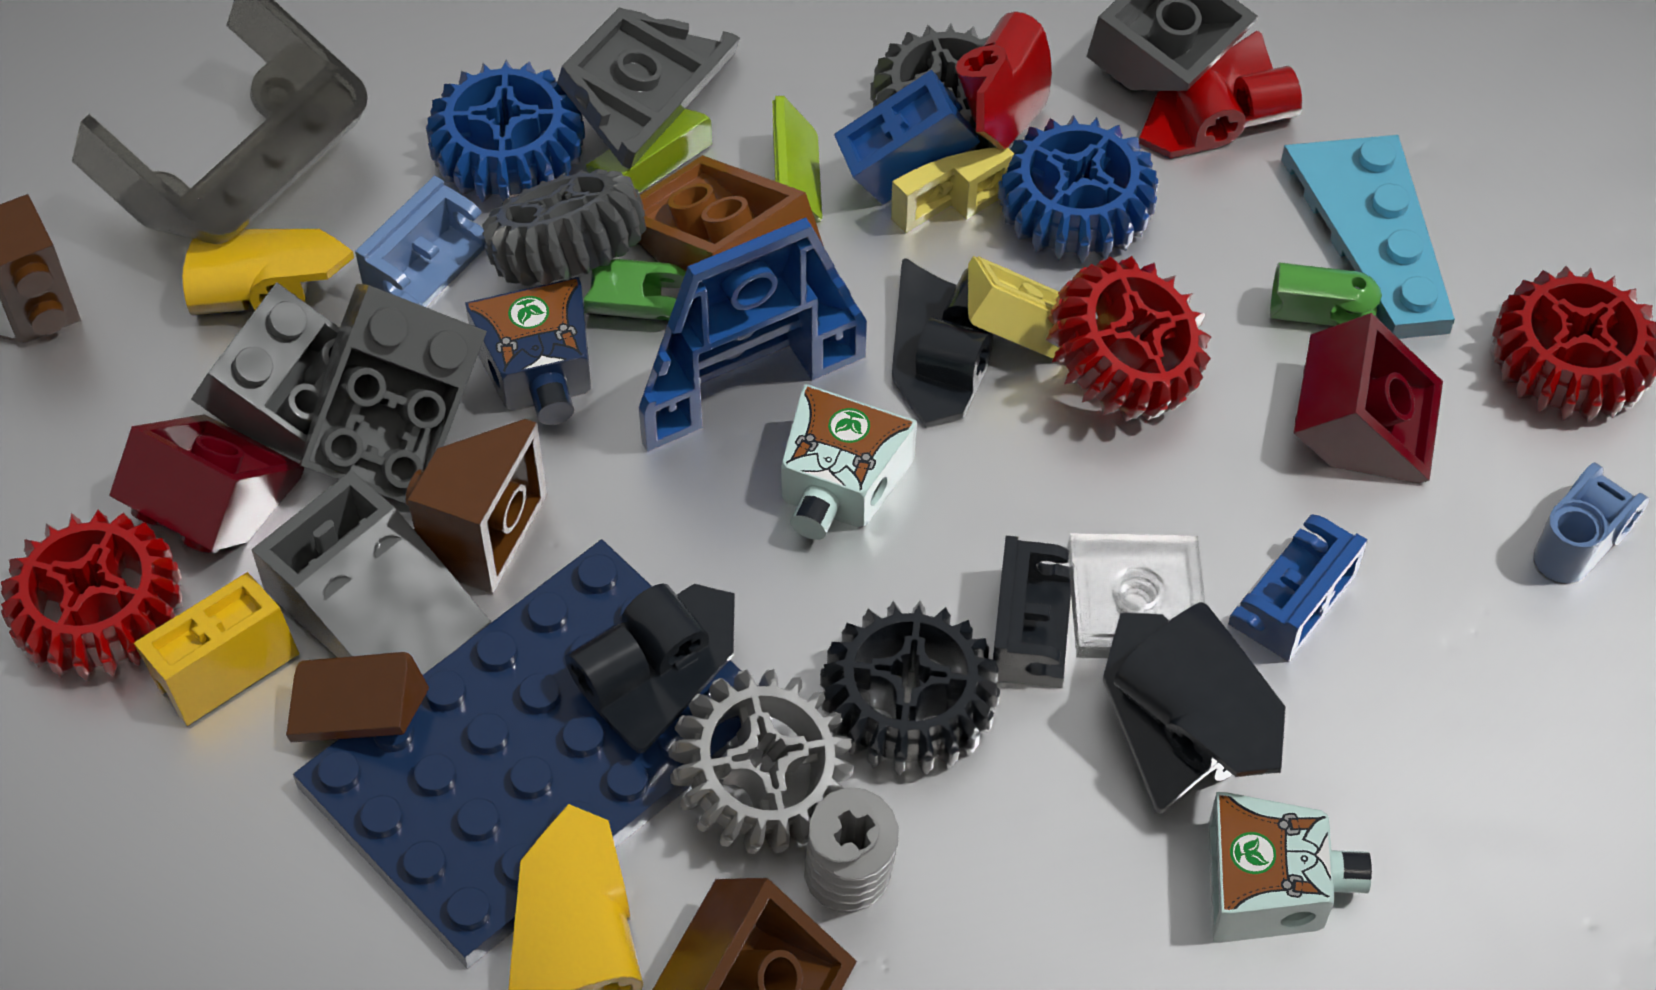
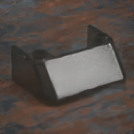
[72,0,368,244]

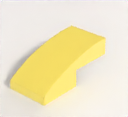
[891,148,1014,233]

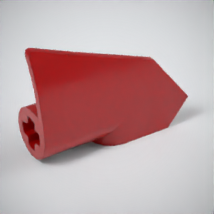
[955,12,1052,149]
[1139,31,1302,158]

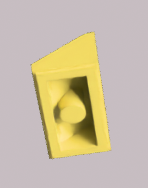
[968,256,1059,359]

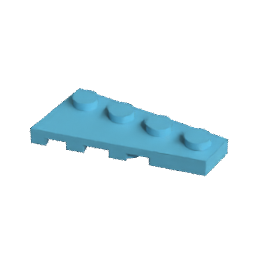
[1281,135,1455,339]

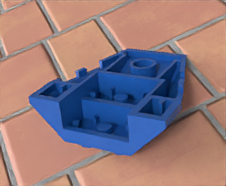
[638,217,867,452]

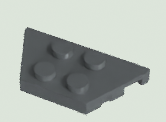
[557,7,740,170]

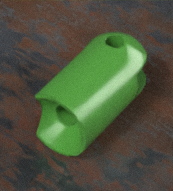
[584,259,686,321]
[1270,262,1382,326]

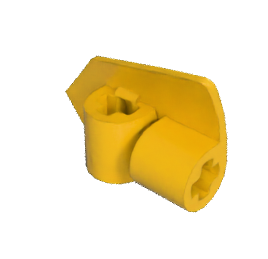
[182,229,355,316]
[508,804,644,990]

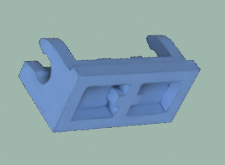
[355,175,486,307]

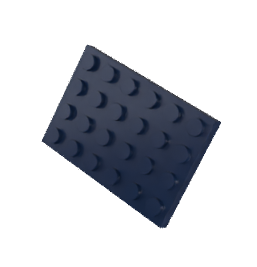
[293,539,774,969]

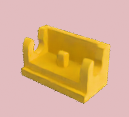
[134,572,300,726]

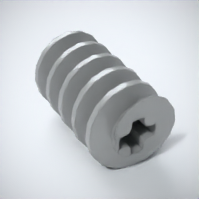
[804,788,899,912]

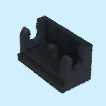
[993,535,1074,688]

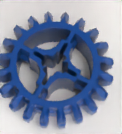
[426,59,585,203]
[998,115,1158,263]

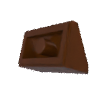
[286,652,429,742]

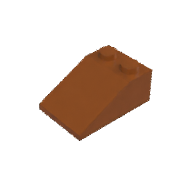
[638,155,824,271]

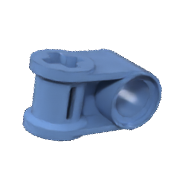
[1534,462,1650,584]

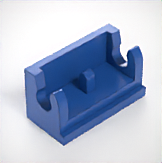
[834,69,980,205]
[1228,514,1368,662]

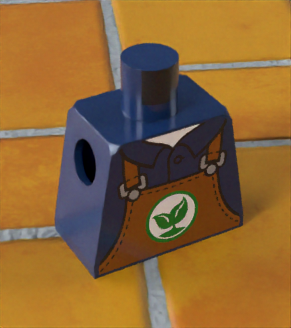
[465,277,591,425]

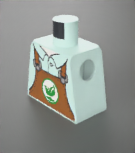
[781,384,917,540]
[1208,792,1372,942]

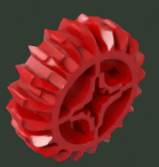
[1046,256,1212,421]
[1492,266,1656,423]
[1,510,183,681]

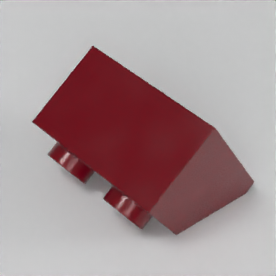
[1294,313,1443,484]
[109,414,305,553]

